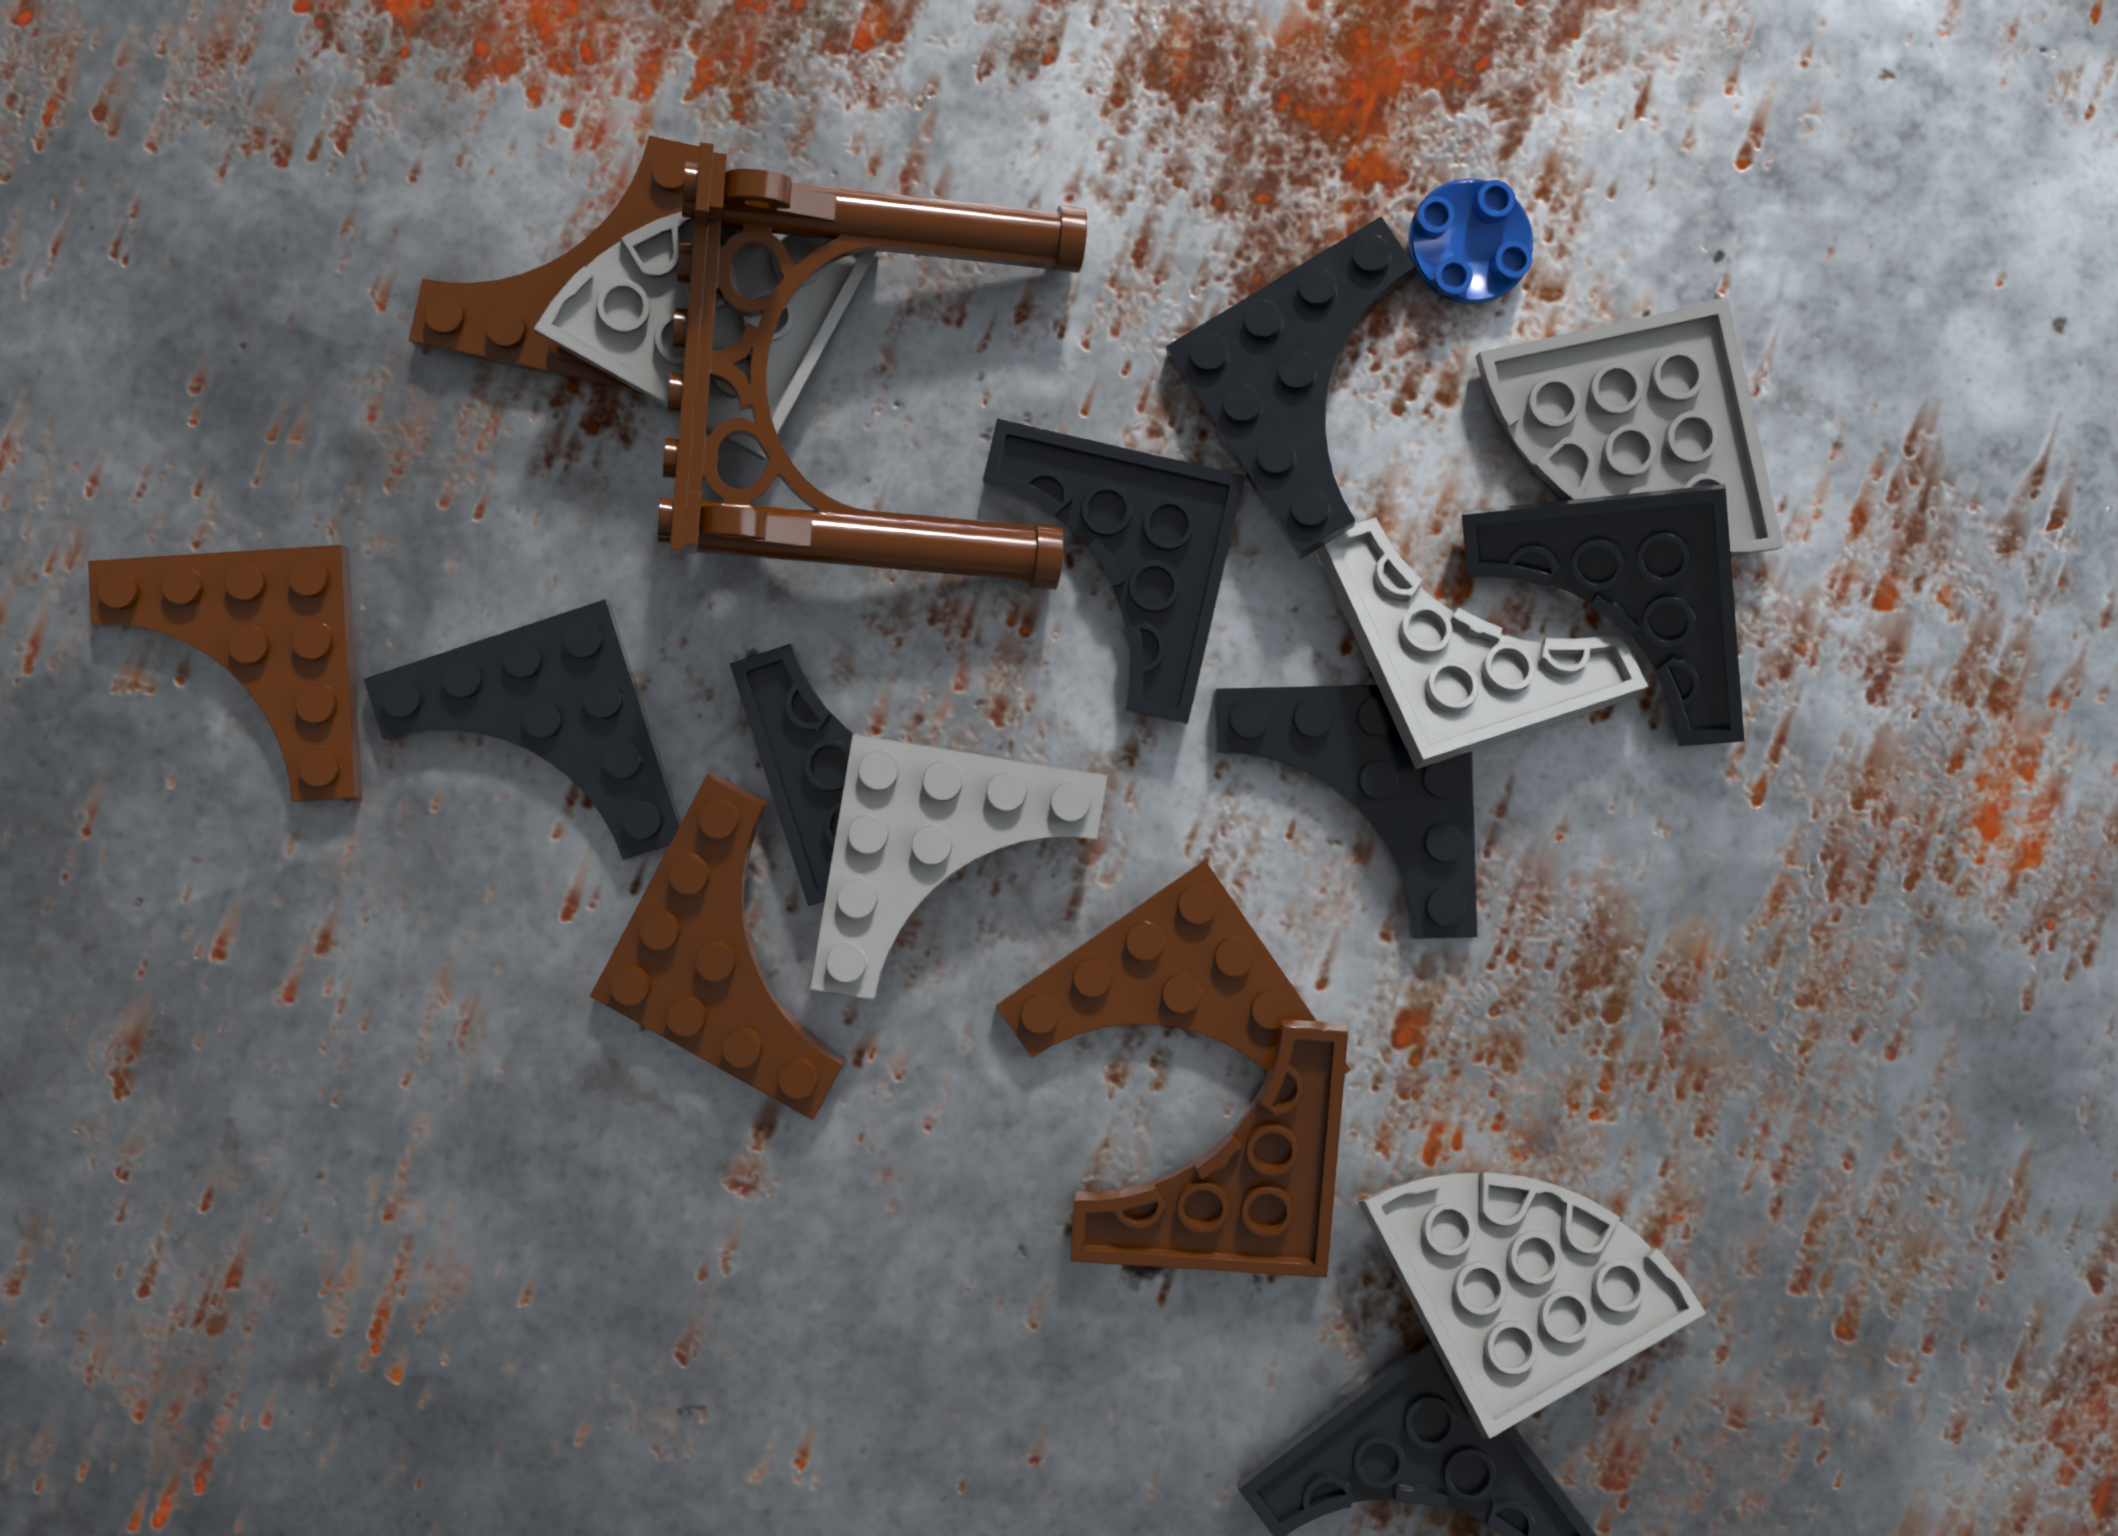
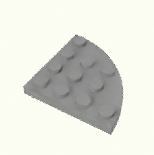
[534,211,876,460]
[1475,299,1783,555]
[1358,1172,1706,1439]

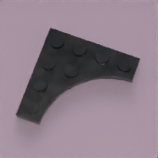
[1166,216,1416,560]
[983,418,1245,725]
[1461,484,1745,746]
[364,599,682,860]
[729,644,854,906]
[1215,685,1478,939]
[1236,1336,1597,1536]

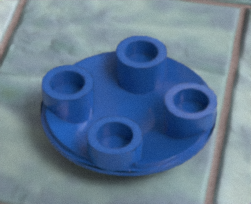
[1408,179,1533,304]

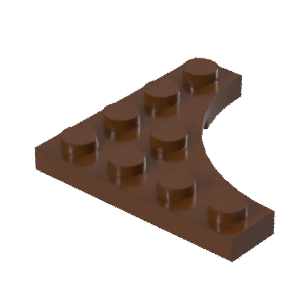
[409,136,700,396]
[88,545,362,802]
[590,772,846,1120]
[996,860,1351,1074]
[1070,1019,1348,1278]

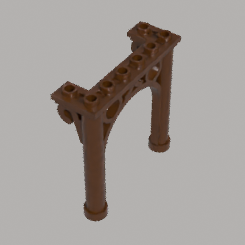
[657,142,1087,590]

